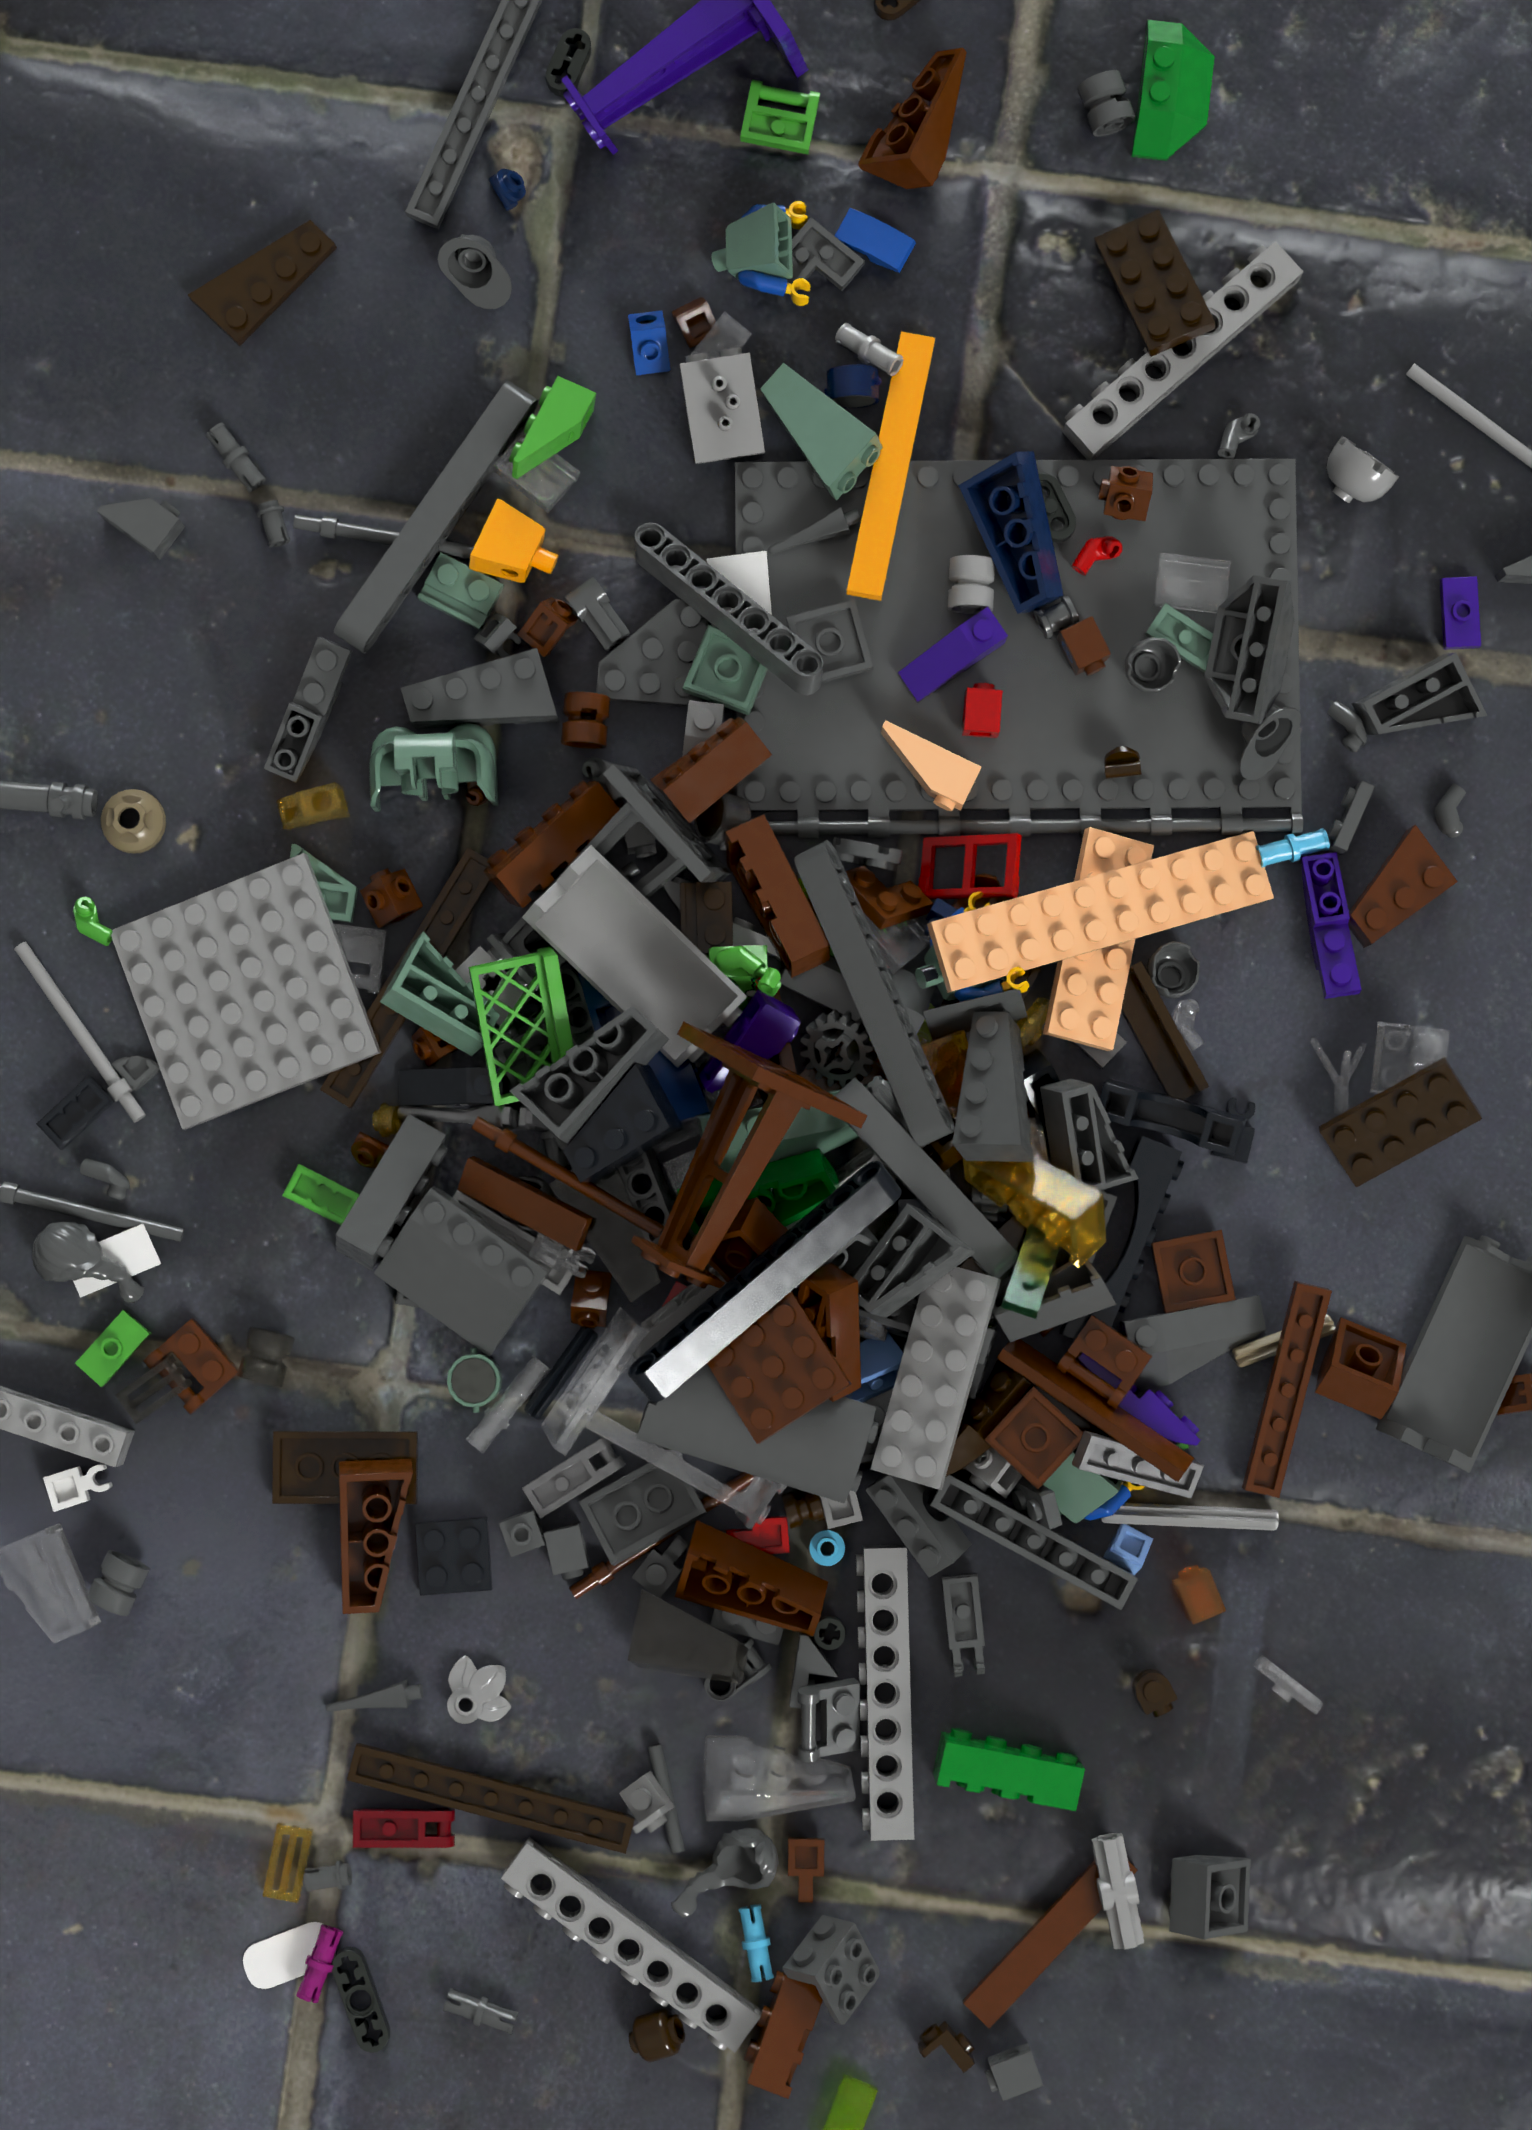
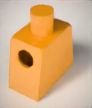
[469,498,559,583]

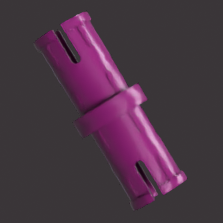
[296,1924,343,2003]

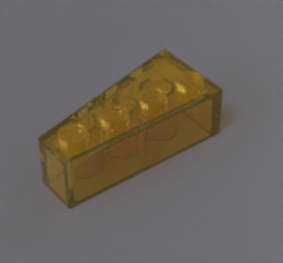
[963,1153,1106,1268]

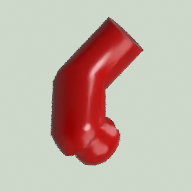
[1071,536,1123,575]

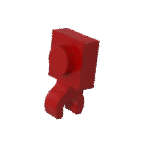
[726,1516,790,1554]

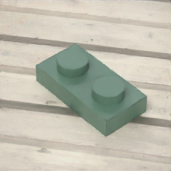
[1145,603,1213,673]

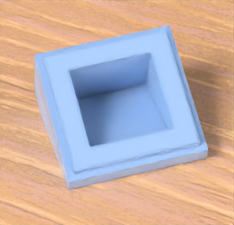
[1103,1524,1153,1575]

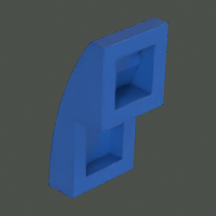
[835,208,916,273]

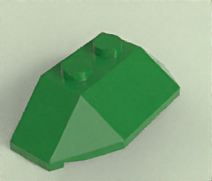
[1131,20,1215,161]

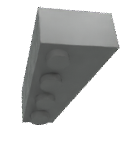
[401,648,559,729]

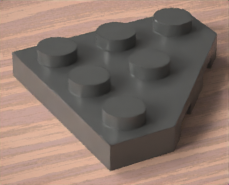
[596,599,709,707]

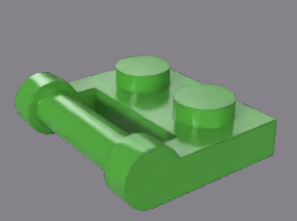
[740,79,821,155]

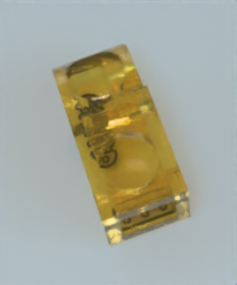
[277,782,350,829]

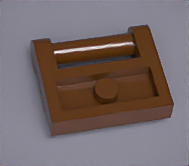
[1056,1315,1153,1410]
[143,1318,240,1415]

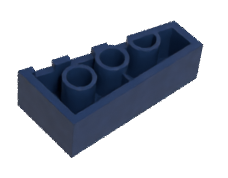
[958,451,1064,614]

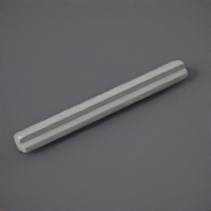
[1101,1503,1279,1531]

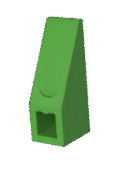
[509,376,596,479]

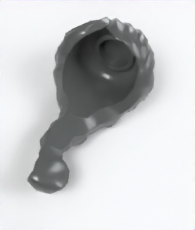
[32,1221,145,1303]
[671,1828,779,1918]

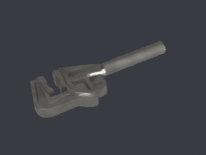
[397,1105,548,1131]

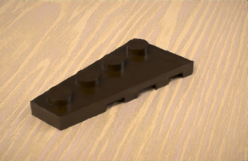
[188,220,337,347]

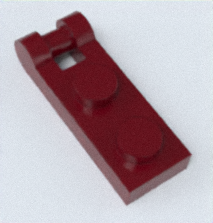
[353,1808,455,1848]

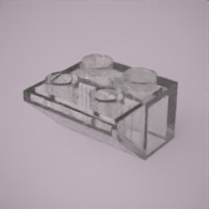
[1369,1021,1450,1094]

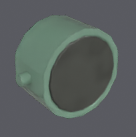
[447,1348,503,1413]

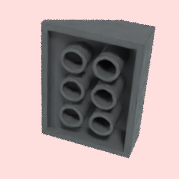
[374,1186,552,1357]

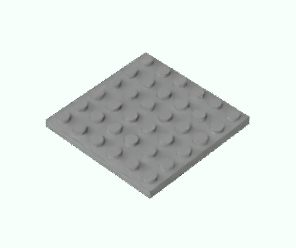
[111,853,381,1130]

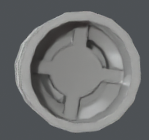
[948,555,995,614]

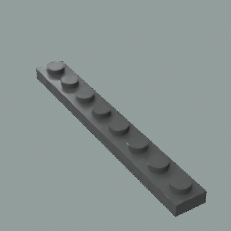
[405,0,543,230]

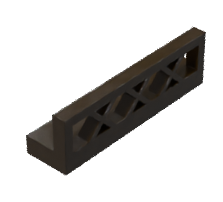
[1121,961,1209,1100]

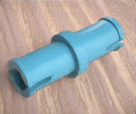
[1256,828,1330,868]
[738,1904,774,1982]

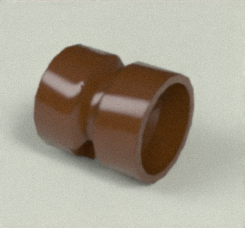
[561,692,610,749]

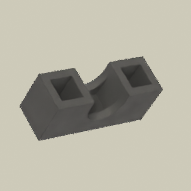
[866,1473,972,1578]

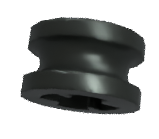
[814,1616,845,1650]

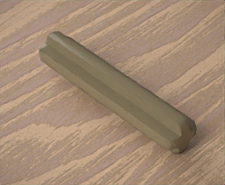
[1232,1314,1336,1368]

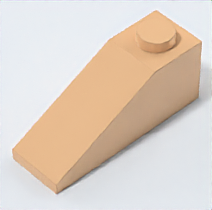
[881,720,981,811]

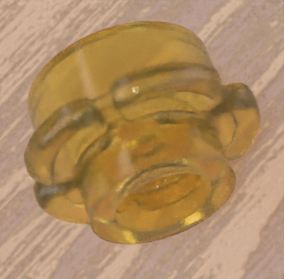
[372,1103,401,1137]

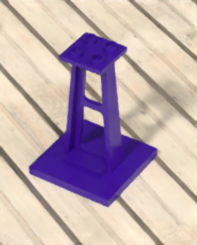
[561,0,809,155]

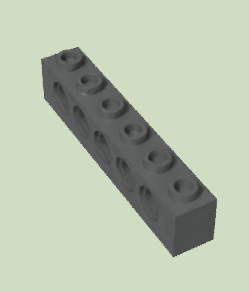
[928,1474,1138,1610]

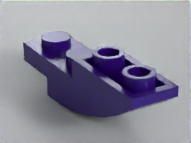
[1301,852,1362,999]
[1077,1353,1201,1446]

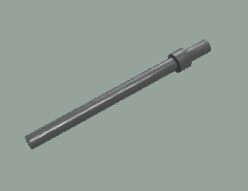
[293,514,475,559]
[0,1181,185,1242]

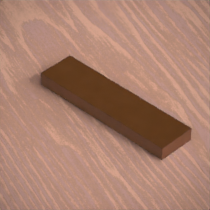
[457,1156,593,1251]

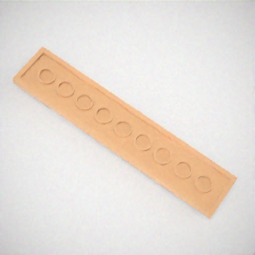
[927,831,1274,993]

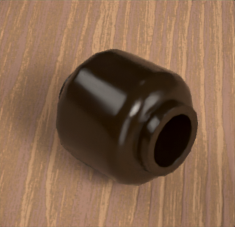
[629,2008,685,2062]

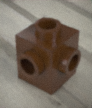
[1098,466,1153,521]
[360,868,423,929]

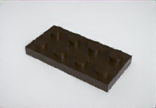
[1094,209,1215,357]
[1319,1057,1482,1187]
[272,1431,418,1504]

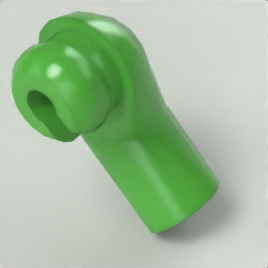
[73,896,113,946]

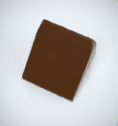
[671,297,721,348]

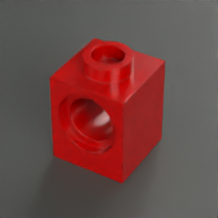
[962,683,1003,738]

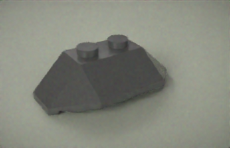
[1205,575,1295,724]

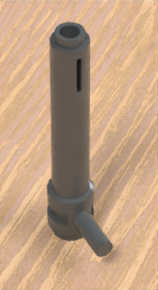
[0,780,98,820]

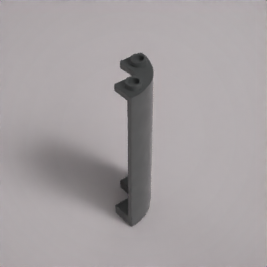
[1376,1235,1532,1473]
[636,1363,879,1503]

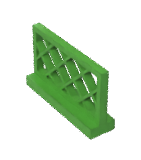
[468,946,573,1106]

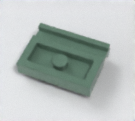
[417,552,504,631]

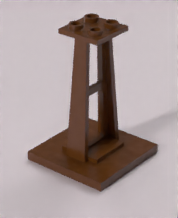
[631,1021,868,1289]

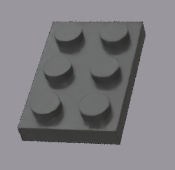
[579,1450,708,1566]

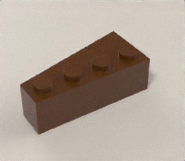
[483,780,620,908]
[726,814,830,978]
[339,1459,413,1614]
[675,1520,828,1636]

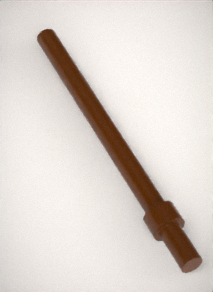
[471,1116,665,1238]
[569,1472,756,1599]

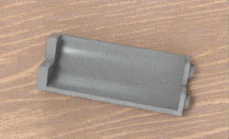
[522,845,747,1068]

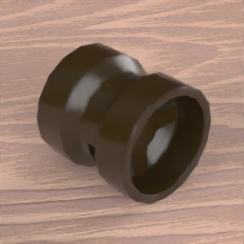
[781,1491,825,1529]

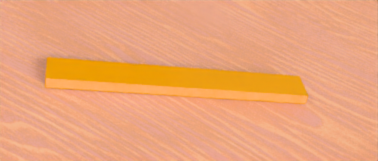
[846,331,935,601]

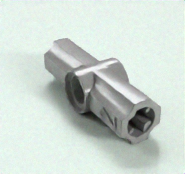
[1091,1833,1144,1950]

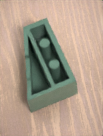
[380,931,500,1057]

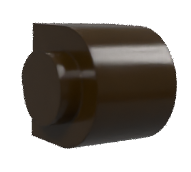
[1132,1669,1178,1717]

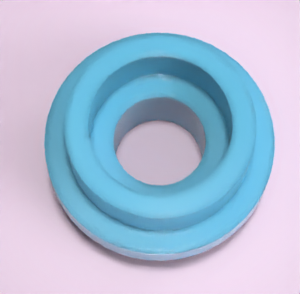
[809,1530,845,1566]

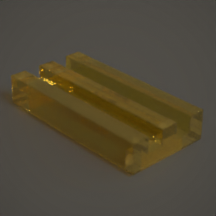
[263,1822,314,1903]

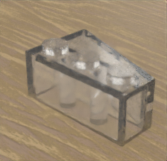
[0,1523,101,1643]

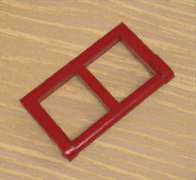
[918,833,1022,899]

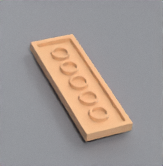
[1043,827,1154,1051]

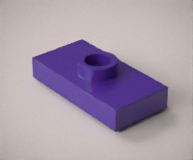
[1440,576,1481,650]

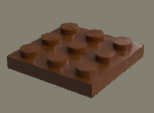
[707,1291,851,1444]

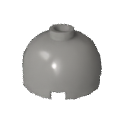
[1326,436,1399,503]

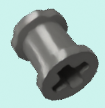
[1034,595,1080,639]

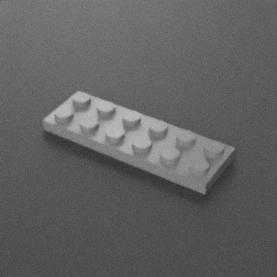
[871,1267,1001,1490]

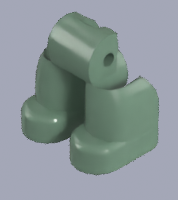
[369,723,499,812]

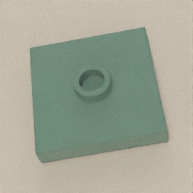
[682,624,775,715]

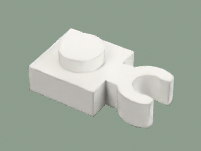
[43,1464,113,1512]

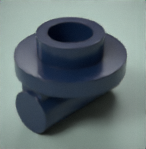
[489,169,526,211]

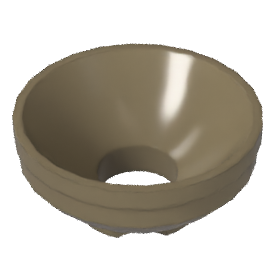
[101,789,166,854]

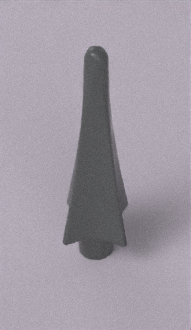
[768,507,861,554]
[326,1679,423,1712]

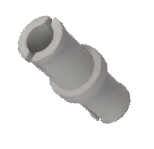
[835,323,904,376]

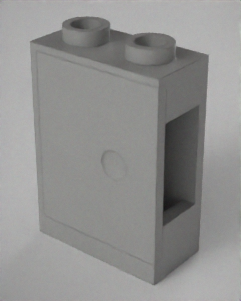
[679,348,765,464]

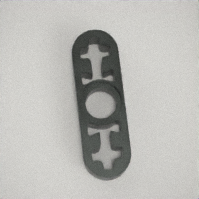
[332,1947,391,2053]

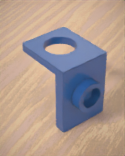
[628,310,670,375]

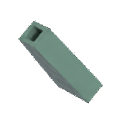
[760,363,883,501]

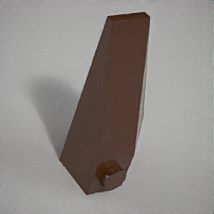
[858,47,967,189]

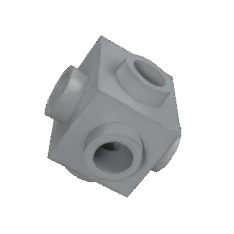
[963,1447,1022,1499]

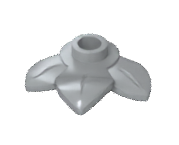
[447,1655,511,1724]

